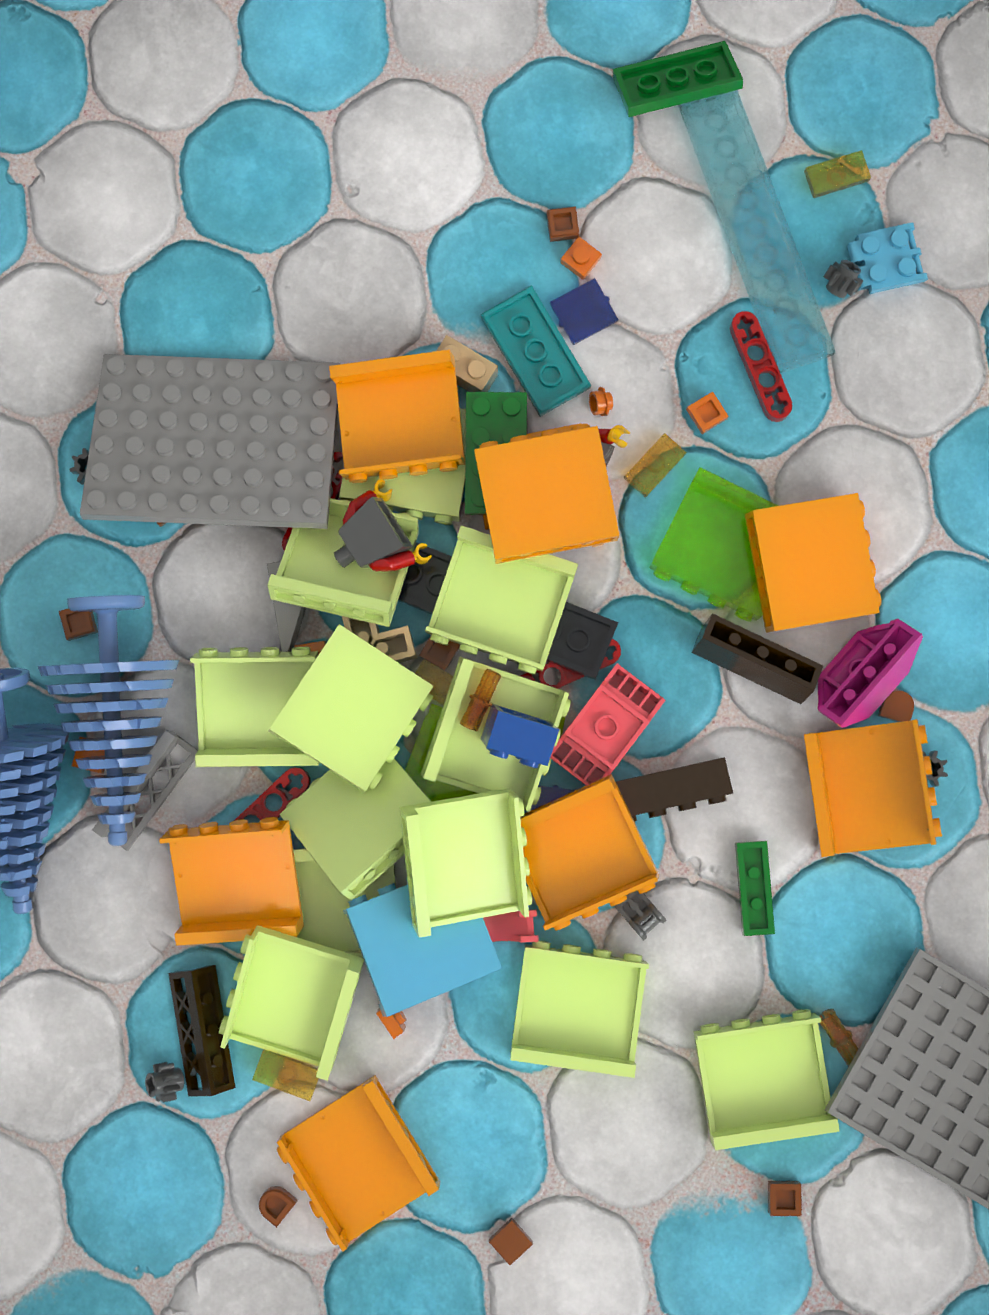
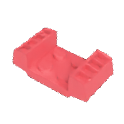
[550,663,666,785]

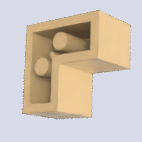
[436,335,498,392]
[342,616,417,663]

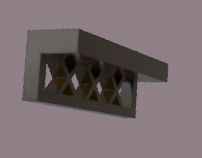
[168,965,236,1097]

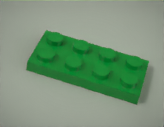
[613,41,743,117]
[465,392,527,515]

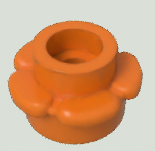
[589,387,613,416]

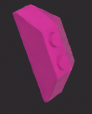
[818,619,923,728]

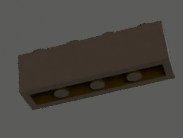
[691,613,823,704]
[615,757,733,822]

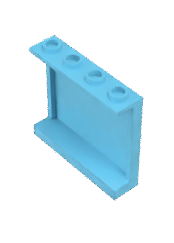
[343,878,502,1017]

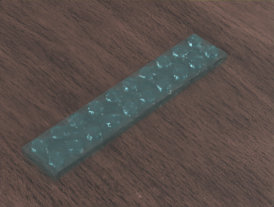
[678,90,835,373]

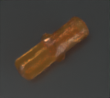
[460,669,501,731]
[819,1009,858,1067]

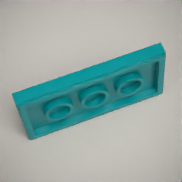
[481,285,591,417]

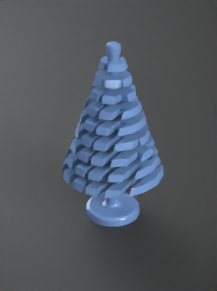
[38,595,179,846]
[0,668,70,914]

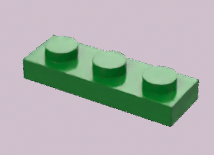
[735,841,775,936]

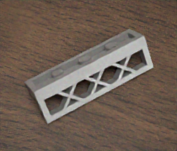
[92,730,198,851]

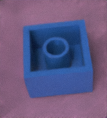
[481,704,559,768]

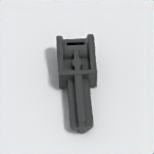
[614,891,667,941]

